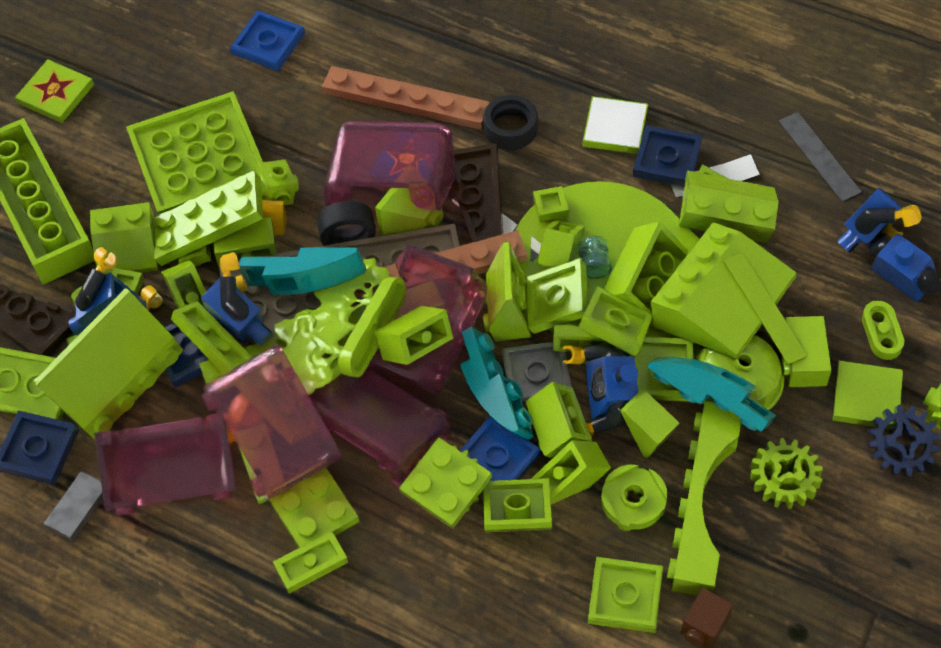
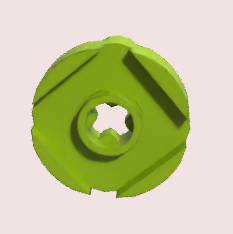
[601,464,667,531]

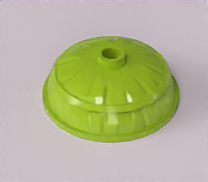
[693,335,784,410]

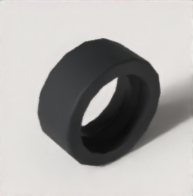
[483,94,538,150]
[317,201,376,246]

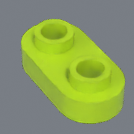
[862,301,904,360]

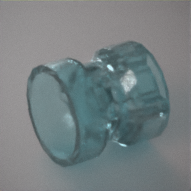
[578,236,612,279]

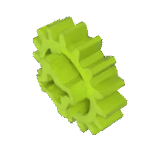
[750,438,823,509]

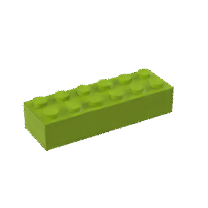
[0,118,95,285]

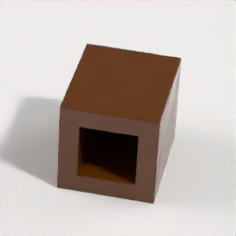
[681,588,733,648]

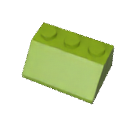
[679,171,778,243]
[604,221,689,332]

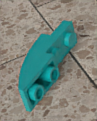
[239,247,366,296]
[460,326,534,440]
[647,357,776,432]

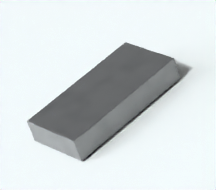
[44,471,110,542]

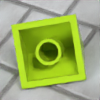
[483,478,552,533]

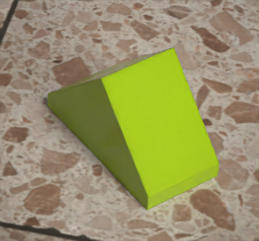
[620,389,679,458]

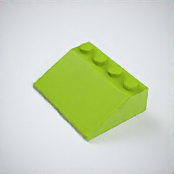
[651,223,797,359]
[33,288,184,441]

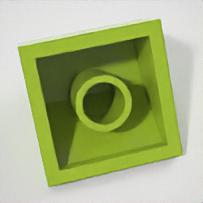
[90,202,159,275]

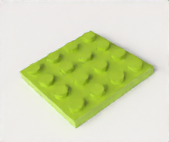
[126,91,263,216]

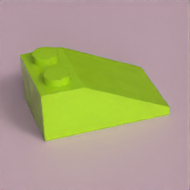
[482,242,532,342]

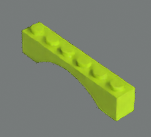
[667,401,741,596]

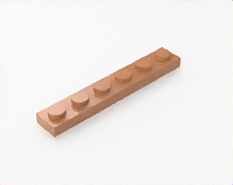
[322,66,490,130]
[351,230,527,307]

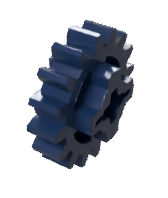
[866,405,941,477]

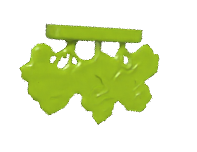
[258,258,406,395]

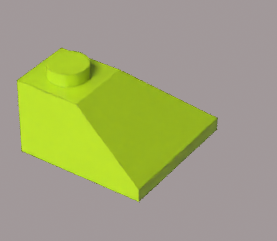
[375,166,443,236]

